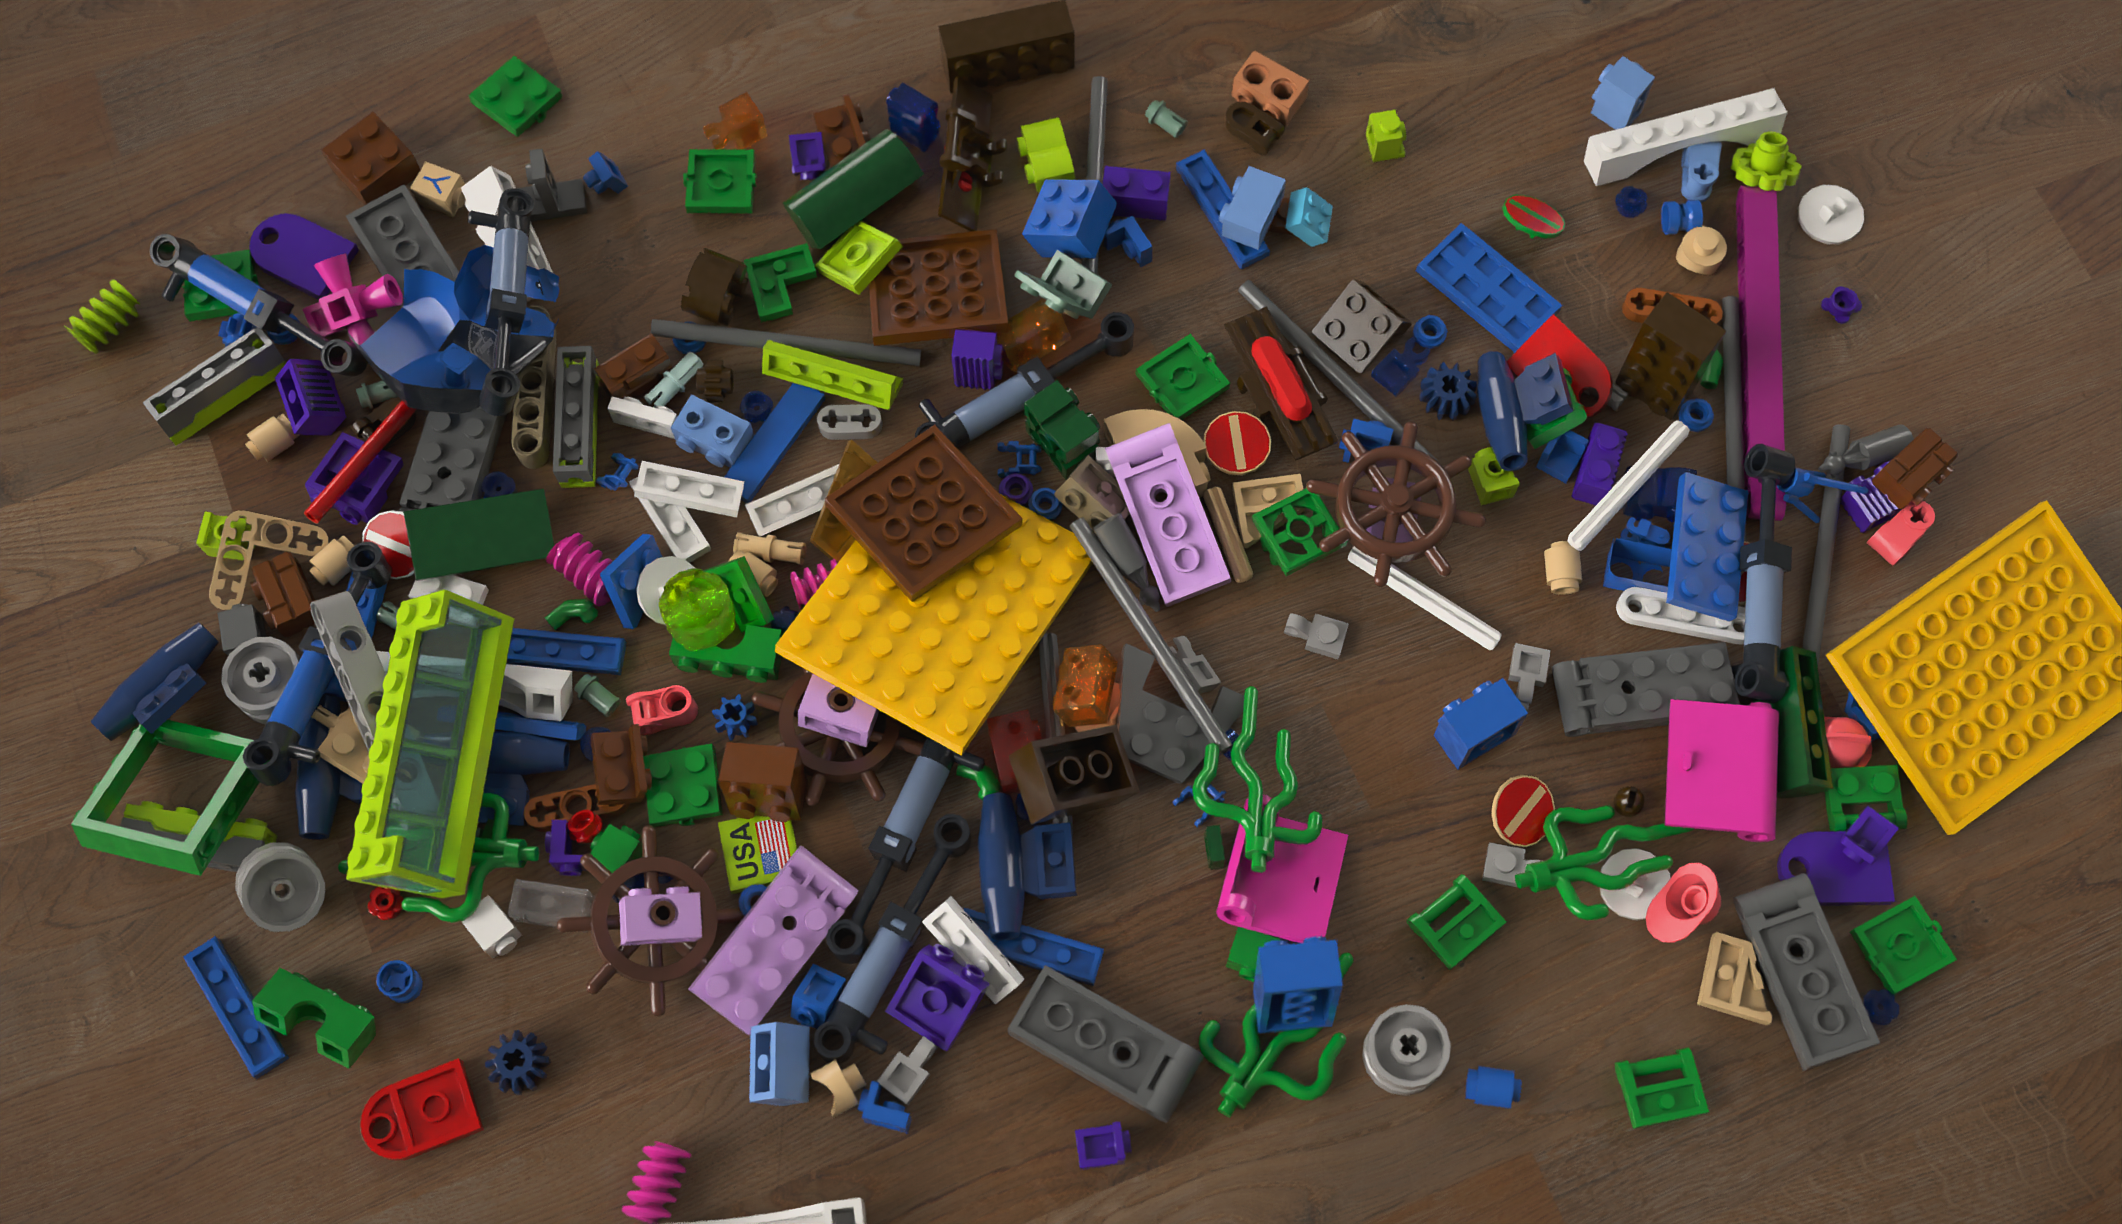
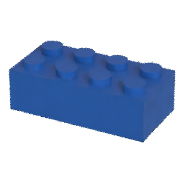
[1253,936,1343,1034]

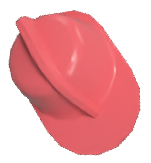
[1824,716,1873,768]
[1646,863,1721,943]

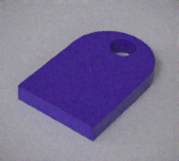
[250,214,359,299]
[1777,831,1895,906]

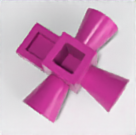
[302,254,403,345]

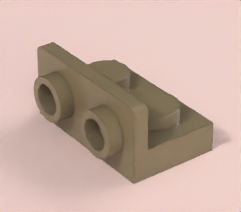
[1054,455,1130,535]

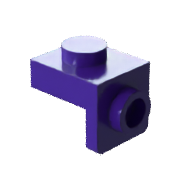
[789,132,826,180]
[1841,805,1899,865]
[545,820,587,876]
[1075,1121,1132,1170]

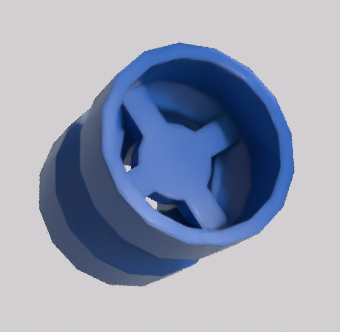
[1661,200,1703,235]
[377,960,423,1004]

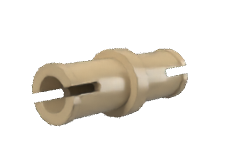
[733,532,806,565]

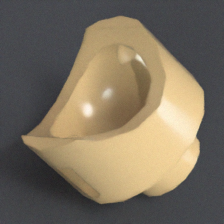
[1676,226,1727,275]
[810,1059,866,1118]

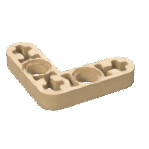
[209,510,328,610]

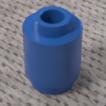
[1465,1066,1521,1109]

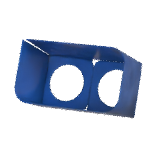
[1603,538,1672,593]

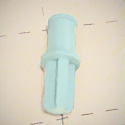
[644,352,703,408]

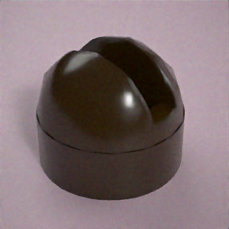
[1613,786,1644,817]

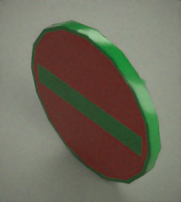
[1502,195,1565,238]

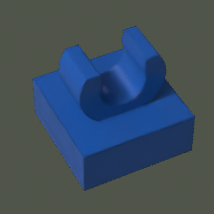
[583,151,628,194]

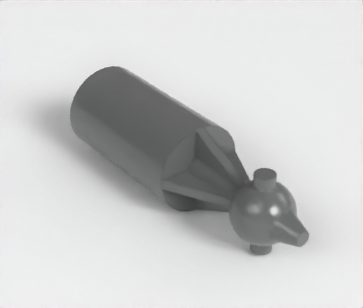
[1818,424,1914,479]
[1093,513,1160,612]

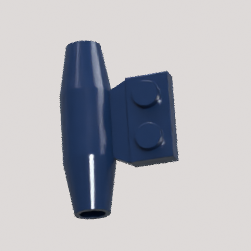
[1477,351,1574,471]
[91,622,219,741]
[295,694,390,840]
[421,731,570,826]
[978,793,1077,941]

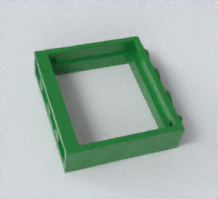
[71,719,270,876]

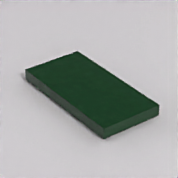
[403,489,554,581]

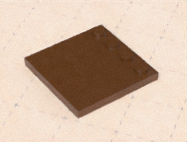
[869,229,1009,346]
[825,425,1023,602]

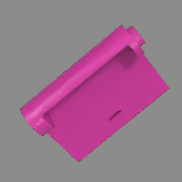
[1665,699,1779,842]
[1216,794,1348,943]

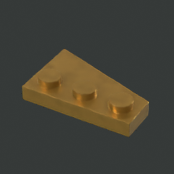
[810,439,878,563]

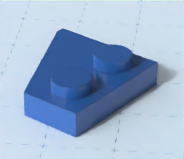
[600,534,662,629]

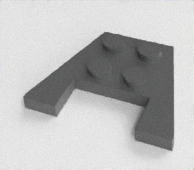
[1117,643,1244,784]

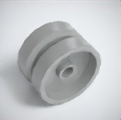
[221,637,300,725]
[235,843,325,932]
[1362,1004,1451,1096]

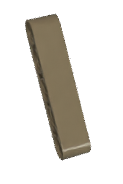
[511,305,557,469]

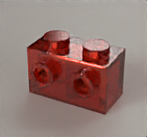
[986,709,1042,794]

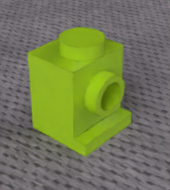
[1366,110,1406,162]
[1468,447,1519,506]
[196,511,255,560]

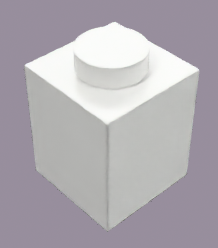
[461,895,522,959]

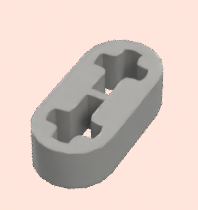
[817,404,883,440]

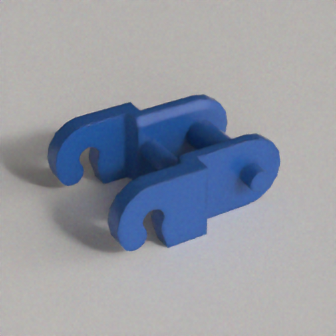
[997,441,1042,478]
[596,453,639,491]
[1620,517,1670,547]
[1173,784,1226,828]

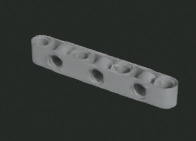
[310,591,439,831]

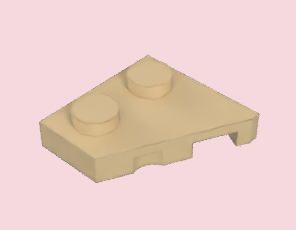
[1232,474,1306,548]
[1697,932,1772,1025]

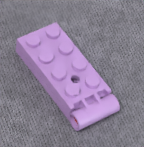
[1105,423,1232,607]
[689,845,858,1035]

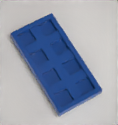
[1416,223,1562,353]
[1666,472,1748,622]

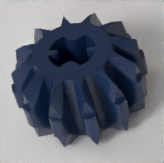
[1419,362,1477,421]
[485,1030,551,1095]

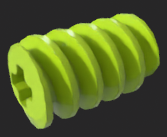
[64,280,140,354]

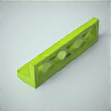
[762,340,903,410]

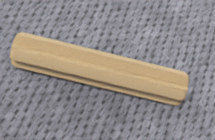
[1203,487,1253,583]

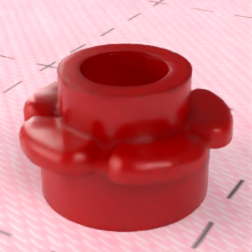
[568,810,603,843]
[367,886,404,920]

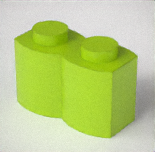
[1017,117,1075,193]

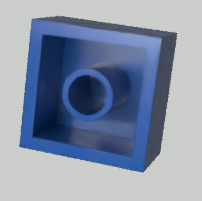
[1022,180,1117,259]
[1433,678,1528,770]

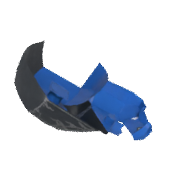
[348,245,560,413]

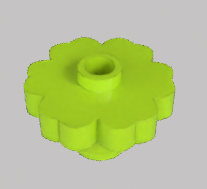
[1731,131,1801,191]

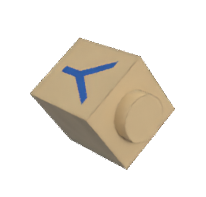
[410,162,466,217]

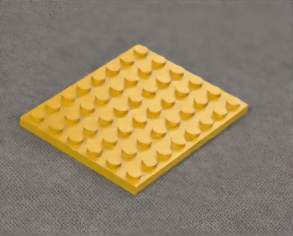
[775,493,1093,756]
[1826,500,2122,835]

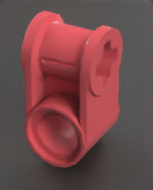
[1867,501,1935,566]
[626,685,698,735]

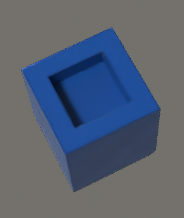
[1536,430,1589,483]

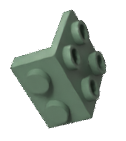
[1014,250,1113,319]

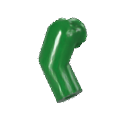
[1700,350,1723,389]
[544,598,598,630]
[956,764,1001,801]

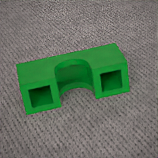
[669,615,783,683]
[252,967,376,1069]

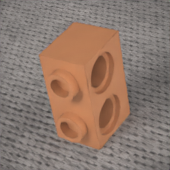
[1232,51,1309,126]

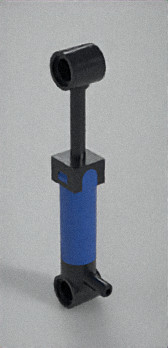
[150,234,368,377]
[243,542,392,786]

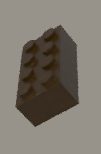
[938,0,1075,94]
[1615,292,1726,420]

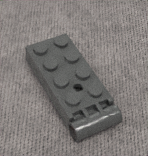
[346,184,459,308]
[399,392,507,512]
[1551,642,1740,737]
[1733,873,1880,1071]
[1008,965,1204,1123]

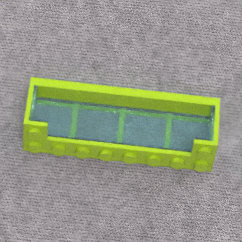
[346,589,514,898]

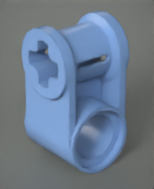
[1681,141,1721,202]

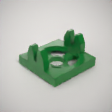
[1252,488,1348,576]

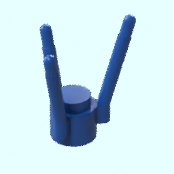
[1777,467,1868,523]

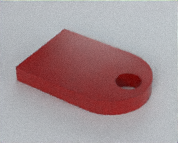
[1507,314,1613,419]
[360,1058,484,1161]

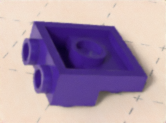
[305,432,404,525]
[885,944,990,1052]

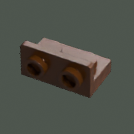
[813,93,871,168]
[591,724,652,805]

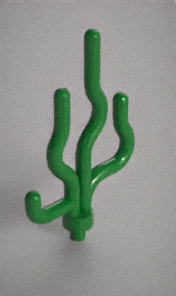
[1192,686,1322,873]
[338,793,539,923]
[1515,805,1695,920]
[1199,952,1354,1118]

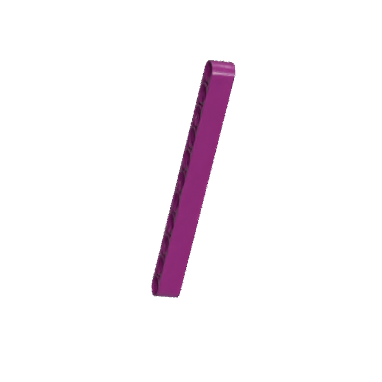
[1736,186,1786,521]

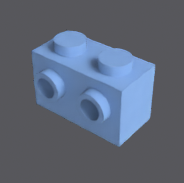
[1591,56,1655,130]
[1219,166,1286,250]
[671,394,754,468]
[749,1022,810,1106]

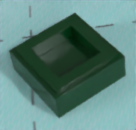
[1204,825,1225,870]

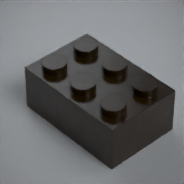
[1008,725,1140,824]

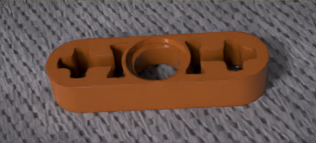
[1622,288,1723,325]
[524,784,630,832]

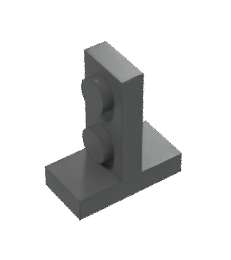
[518,148,588,222]

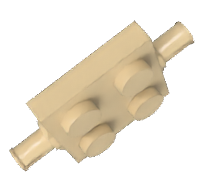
[311,703,420,783]

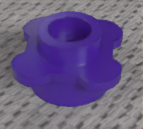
[1821,286,1862,324]

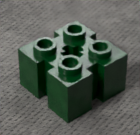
[1024,380,1100,480]

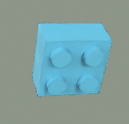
[1285,187,1333,247]

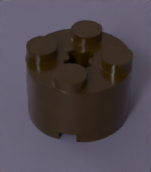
[681,248,748,326]

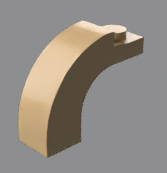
[1104,409,1211,498]

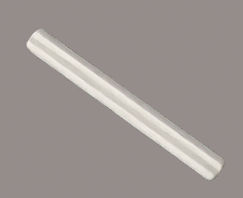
[1567,420,1689,551]
[1348,546,1502,650]

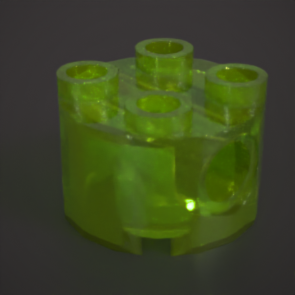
[658,568,736,651]

